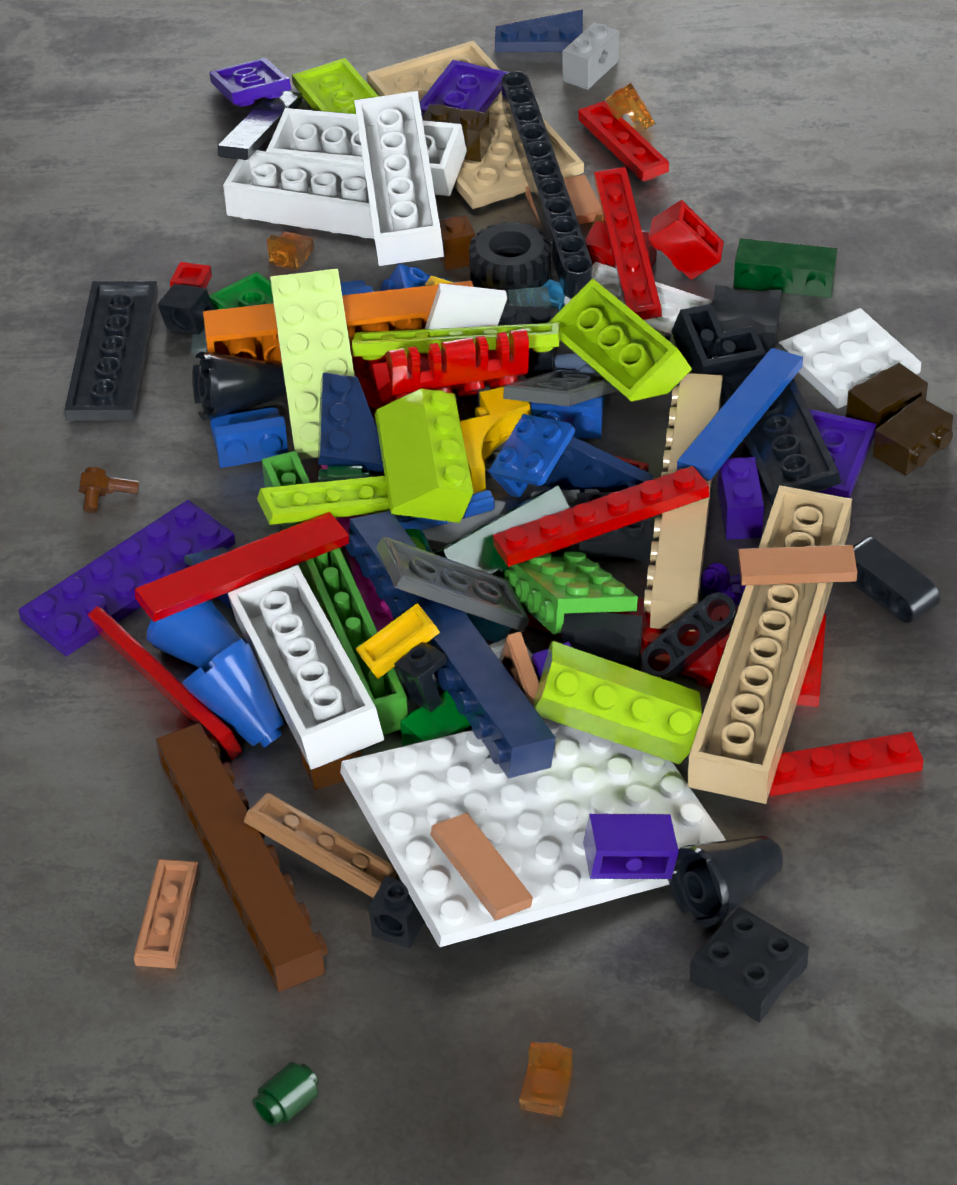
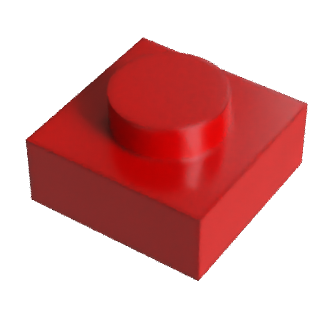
[170,262,212,288]

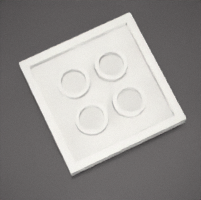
[778,308,921,409]

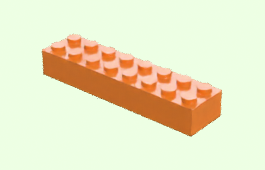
[203,281,473,365]

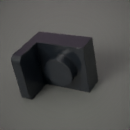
[394,642,448,712]

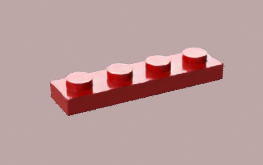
[578,101,669,182]
[769,731,924,796]

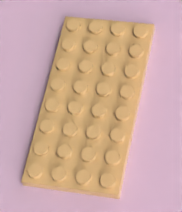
[367,41,584,209]

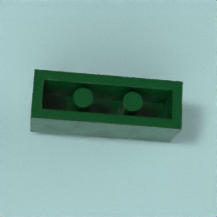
[733,238,838,298]

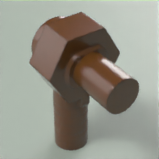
[78,467,139,513]

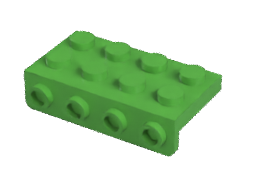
[504,552,638,634]

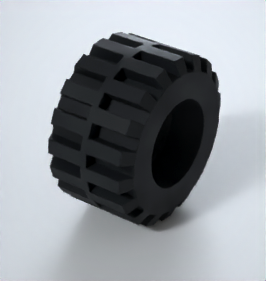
[469,222,551,303]

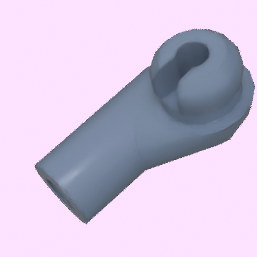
[555,353,598,374]

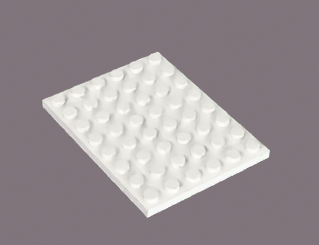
[340,717,726,947]

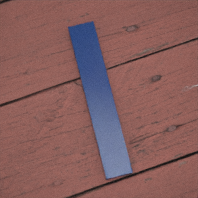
[677,348,803,481]

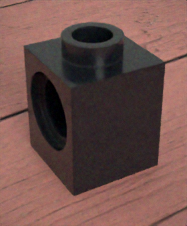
[157,284,214,335]
[369,876,425,949]

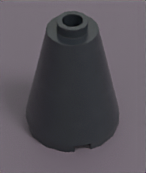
[192,352,286,421]
[668,836,783,927]

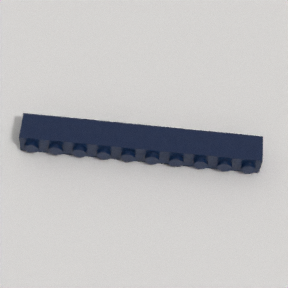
[346,511,556,779]

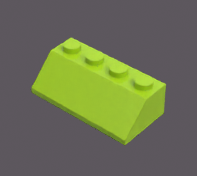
[548,278,692,402]
[375,389,474,523]
[533,641,702,765]

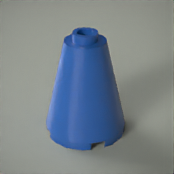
[147,600,241,668]
[182,638,284,748]

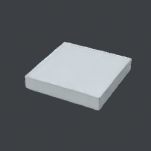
[425,283,507,329]

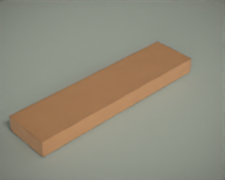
[244,792,401,898]

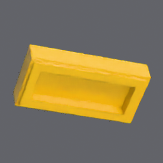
[356,603,440,679]

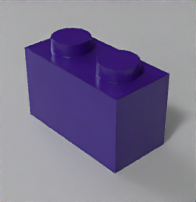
[718,457,764,540]
[583,813,679,879]

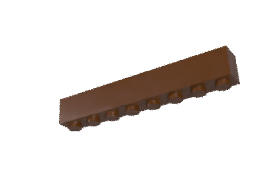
[156,723,328,992]

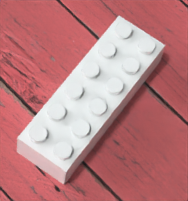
[354,91,444,266]
[266,108,467,196]
[223,150,375,239]
[228,565,384,770]

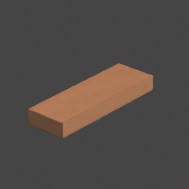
[738,545,857,585]
[430,813,533,921]
[134,859,200,969]

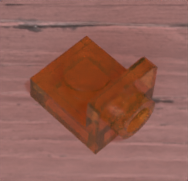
[606,83,656,130]
[267,231,314,270]
[519,1041,573,1117]

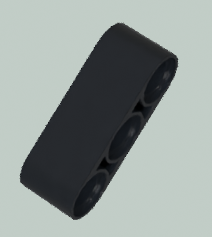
[851,537,940,623]
[641,592,738,681]

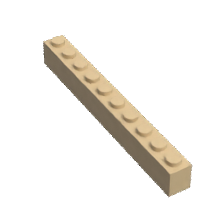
[644,373,723,631]

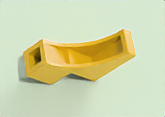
[460,387,530,494]

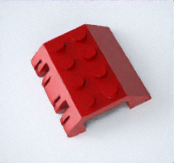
[367,329,529,405]

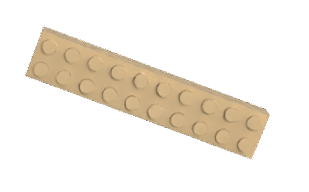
[688,485,852,804]

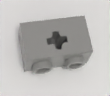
[562,23,619,90]

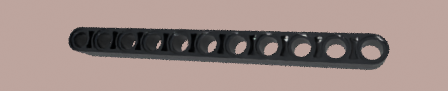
[501,71,592,299]

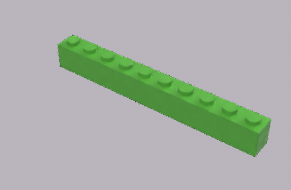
[262,451,408,735]

